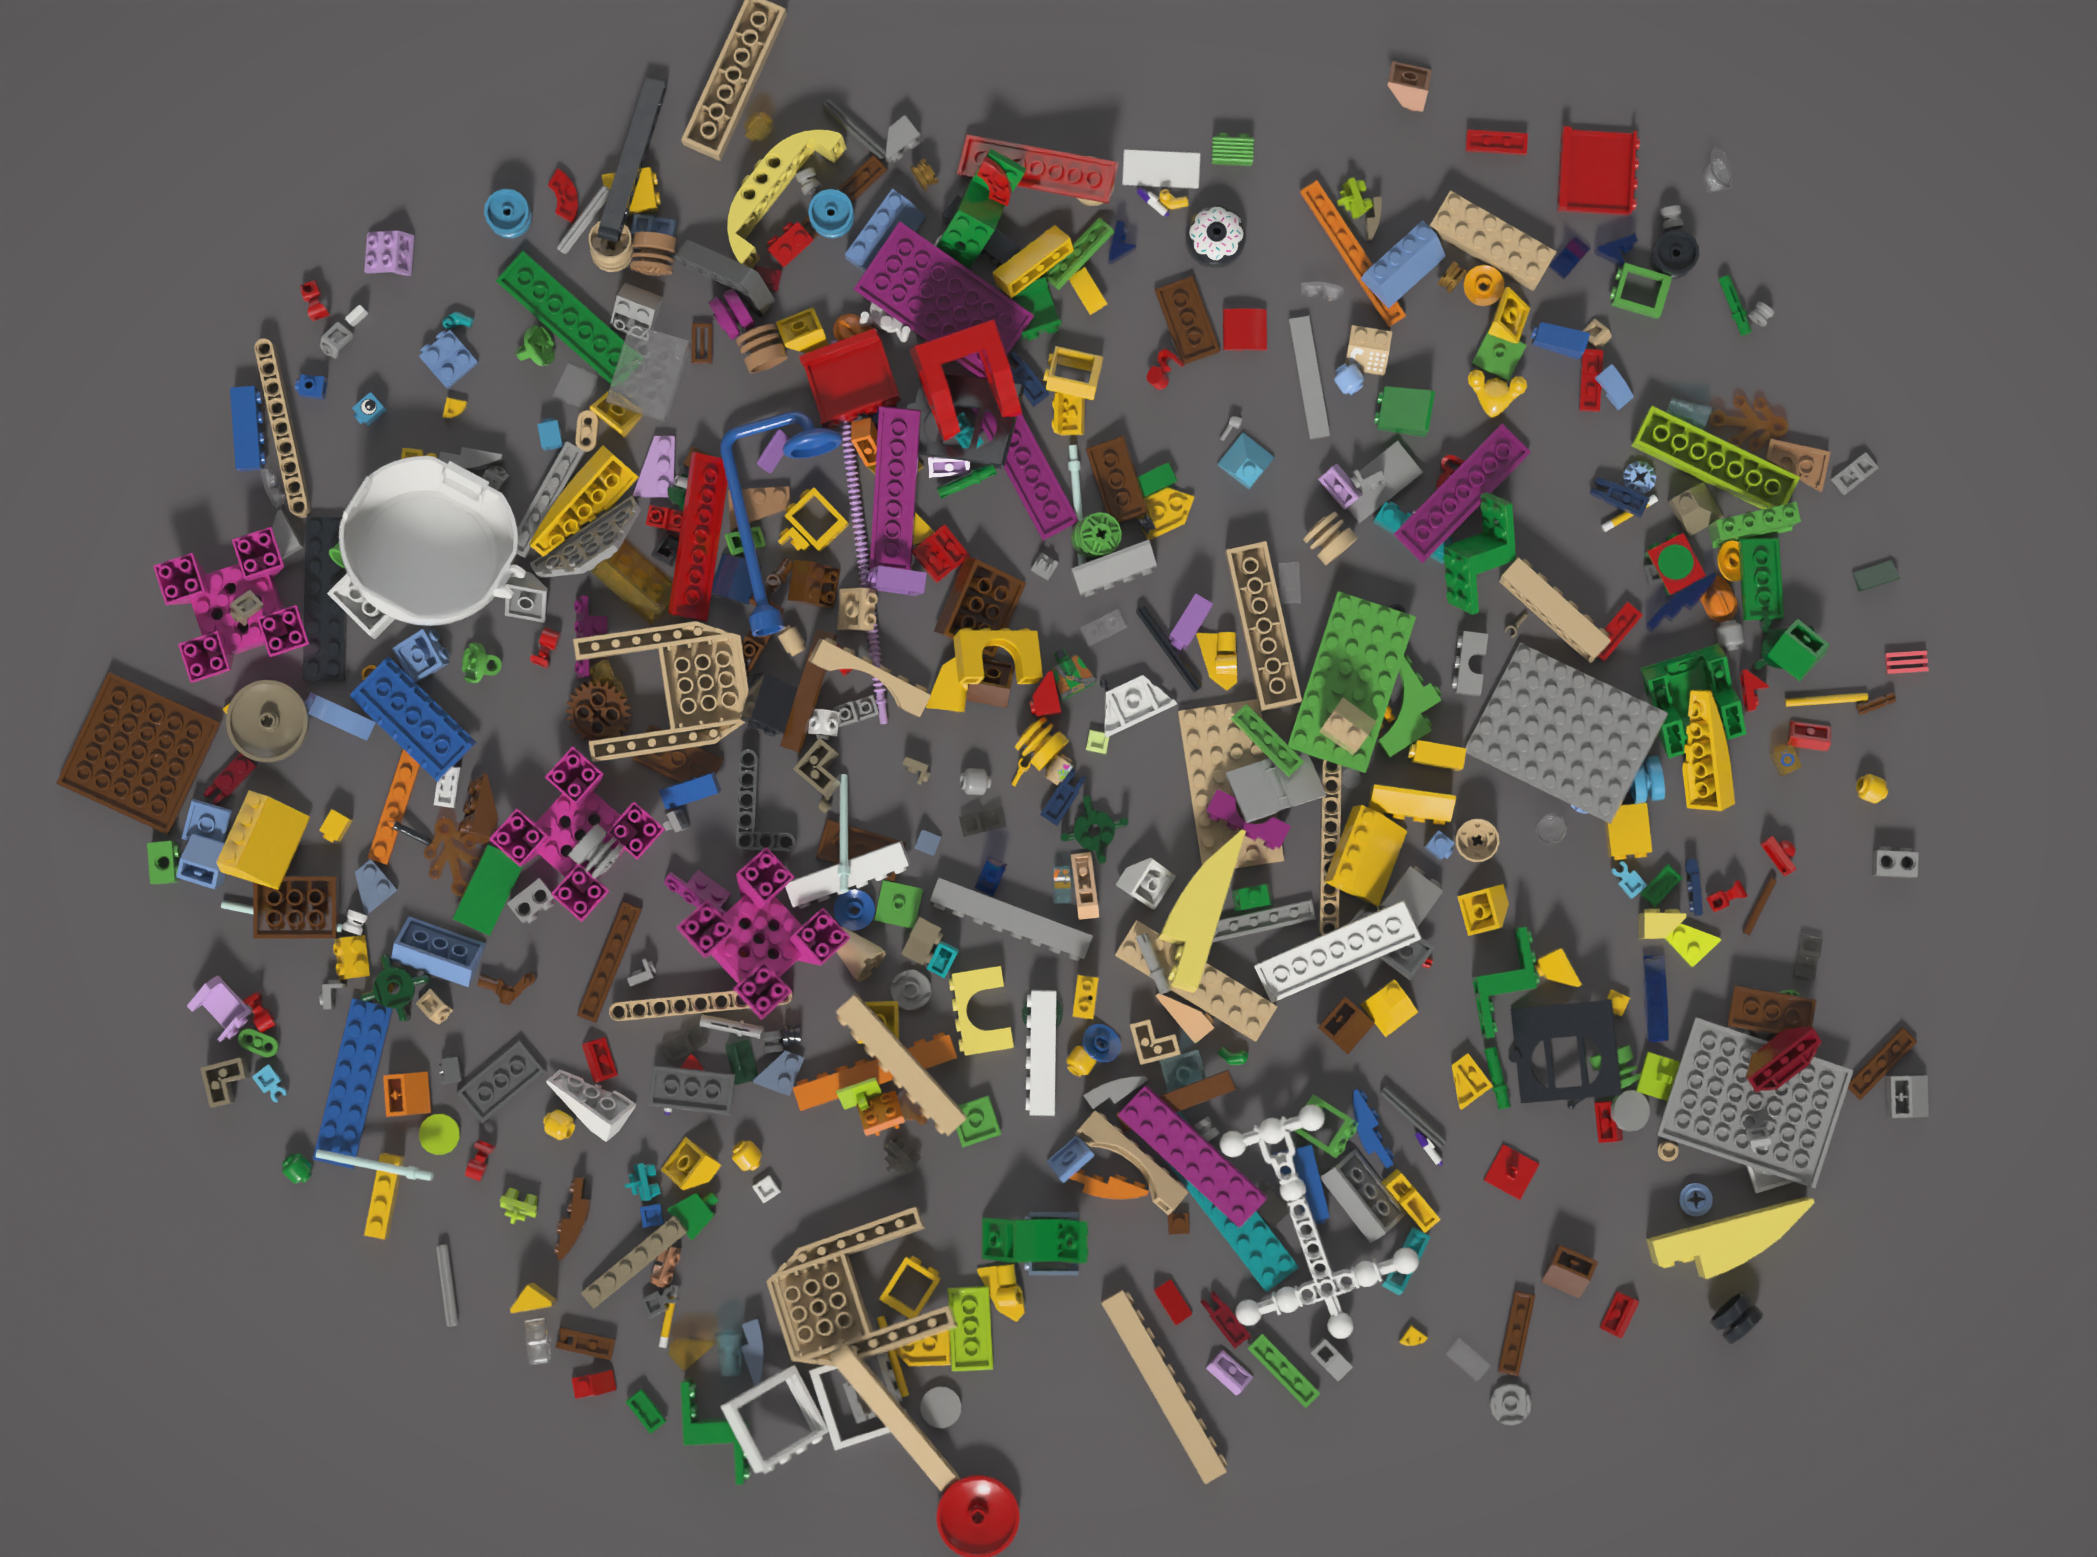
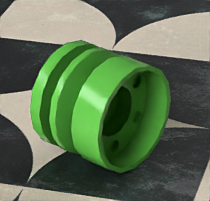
[1071,512,1122,559]
[1588,1045,1641,1088]

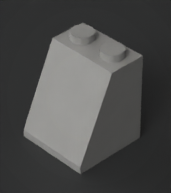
[1380,866,1443,927]

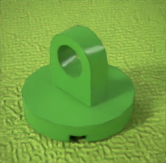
[515,325,555,366]
[462,642,502,683]

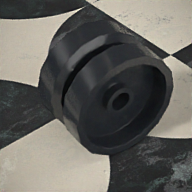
[1651,230,1699,279]
[1710,1292,1763,1344]

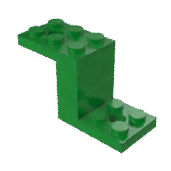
[936,149,1027,269]
[1443,492,1516,615]
[1472,927,1539,1038]
[982,1217,1089,1263]
[681,1378,751,1485]

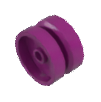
[708,288,756,341]

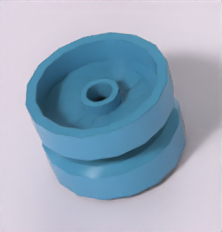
[484,189,533,239]
[808,189,855,239]
[1629,755,1665,804]

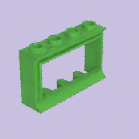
[1708,502,1801,549]

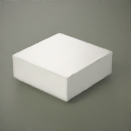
[345,305,368,327]
[752,1175,781,1204]

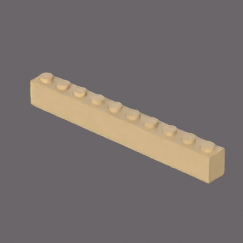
[1101,1289,1228,1484]

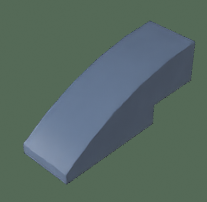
[741,1317,765,1386]

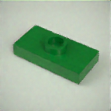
[1639,864,1683,908]
[625,1388,667,1434]

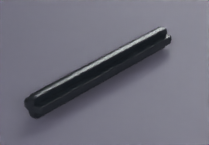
[1136,606,1202,692]

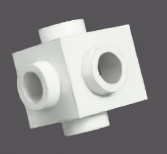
[808,709,840,740]

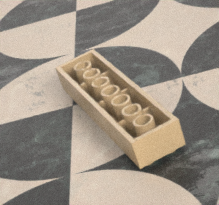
[681,0,787,161]
[1225,541,1302,712]
[1115,920,1278,1042]
[836,993,967,1135]

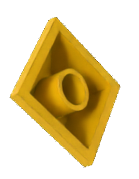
[775,307,829,353]
[1457,884,1509,936]
[1534,948,1582,987]
[1360,979,1418,1037]
[661,1137,721,1190]

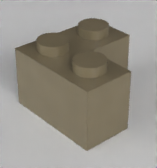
[793,738,841,799]
[901,917,944,966]
[200,1057,250,1108]

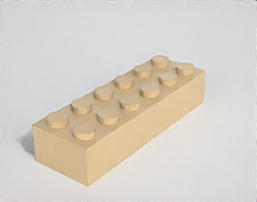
[1429,191,1556,291]
[1499,558,1611,664]

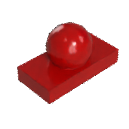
[1760,836,1797,876]

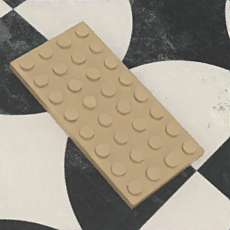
[1178,699,1284,869]

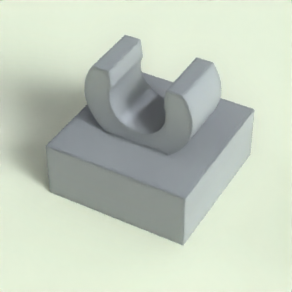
[1031,553,1059,581]
[663,809,690,833]
[1746,1127,1771,1152]

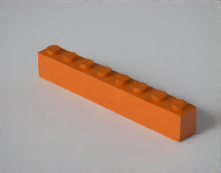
[793,1032,958,1111]

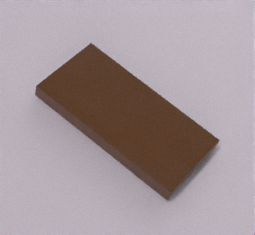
[1154,275,1221,365]
[1086,435,1149,524]
[632,723,724,783]
[816,819,906,882]
[1727,985,1817,1035]

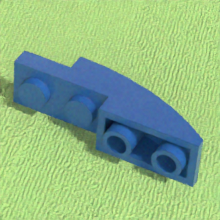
[1352,1089,1394,1168]

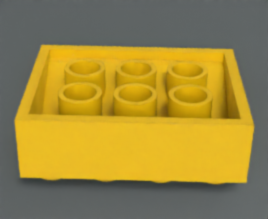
[216,791,310,890]
[1324,805,1407,907]

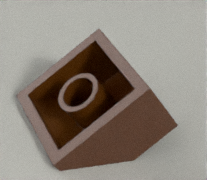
[967,657,1015,708]

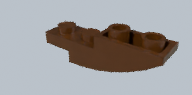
[742,599,785,677]
[555,1177,591,1260]

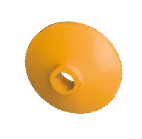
[1463,265,1504,306]
[1717,540,1741,581]

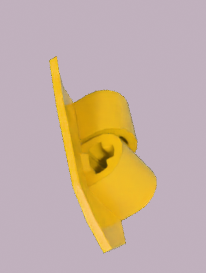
[1196,632,1237,691]
[926,657,969,712]
[977,1264,1025,1322]

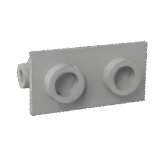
[843,1382,876,1424]

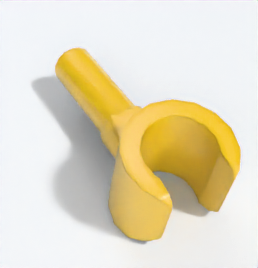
[1011,758,1031,786]

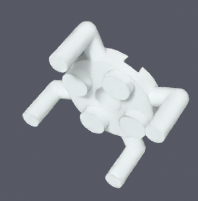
[859,302,910,342]

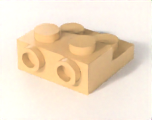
[837,588,878,631]

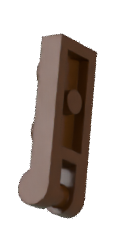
[555,1327,616,1360]

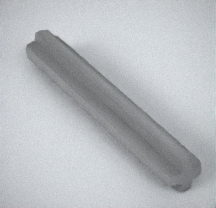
[557,185,611,254]
[436,1244,458,1326]

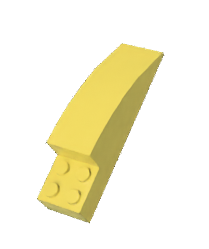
[1158,830,1246,993]
[1646,1197,1814,1279]

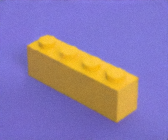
[993,225,1074,298]
[364,1153,404,1239]

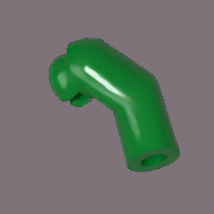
[1217,1046,1249,1065]

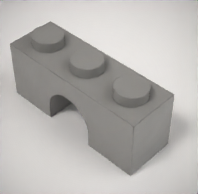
[1452,631,1488,697]

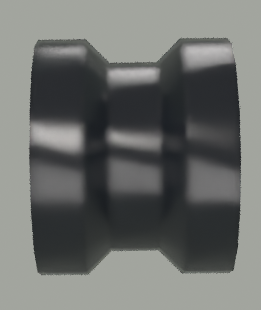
[783,1024,801,1045]

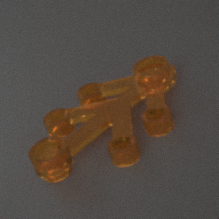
[1709,395,1788,451]
[424,818,480,896]

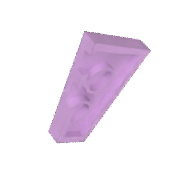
[633,436,676,498]

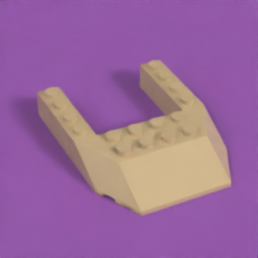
[573,621,749,762]
[766,1207,958,1367]

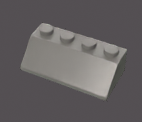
[1071,540,1157,597]
[1320,1148,1406,1243]

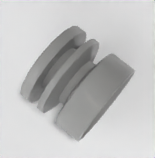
[568,824,623,879]

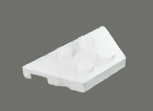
[1104,675,1177,738]

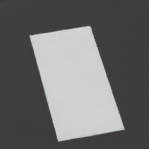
[1123,150,1200,188]

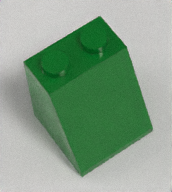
[1374,386,1435,437]

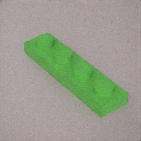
[1043,218,1115,290]
[1231,704,1304,777]
[1247,1334,1320,1408]

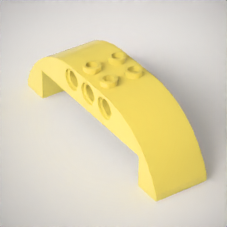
[727,130,847,268]

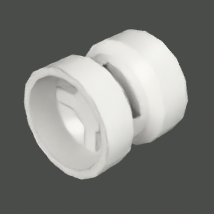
[342,909,368,935]

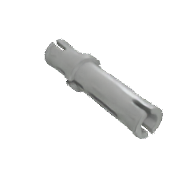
[1135,933,1172,995]
[700,1014,763,1039]

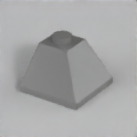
[505,572,547,623]

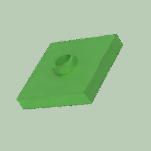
[1472,328,1527,382]
[874,880,923,929]
[956,1095,1002,1148]

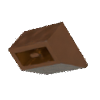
[787,560,841,609]
[1317,996,1375,1055]
[1541,1244,1598,1298]

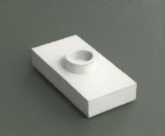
[434,766,461,808]

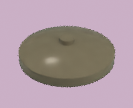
[226,680,309,762]

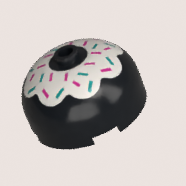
[1185,205,1246,268]

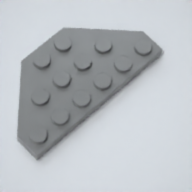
[530,496,641,578]

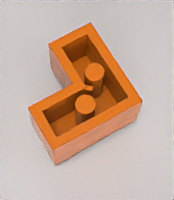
[851,417,878,467]

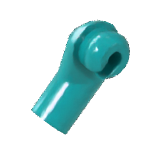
[442,312,474,329]

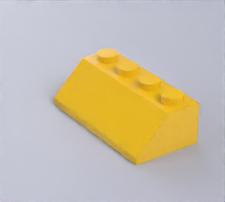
[1368,785,1456,825]

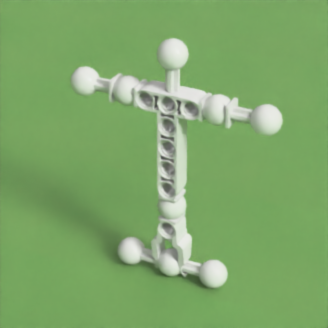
[1220,1105,1419,1339]

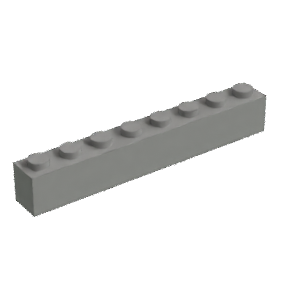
[930,878,1093,961]

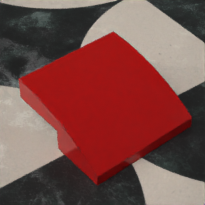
[1223,309,1267,351]
[912,524,970,583]

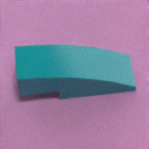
[1381,1227,1431,1295]

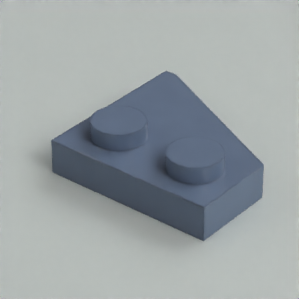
[355,858,397,915]
[752,1050,804,1096]

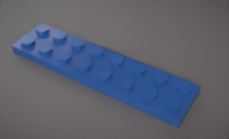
[313,998,393,1169]

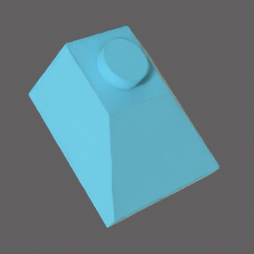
[1217,433,1275,490]

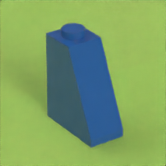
[1531,322,1590,360]

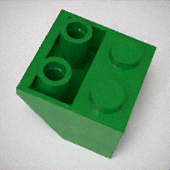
[1768,619,1830,682]

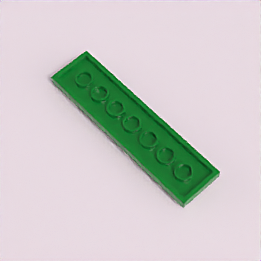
[496,251,644,390]

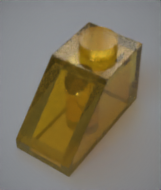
[668,1338,716,1372]

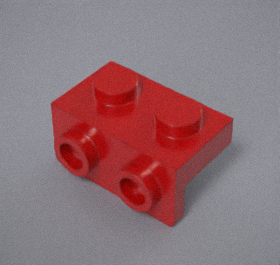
[766,221,814,267]

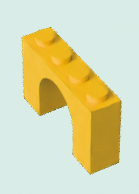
[953,628,1043,684]

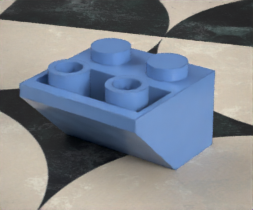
[176,833,226,889]

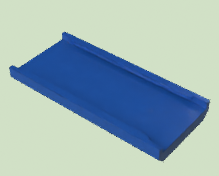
[350,657,477,782]

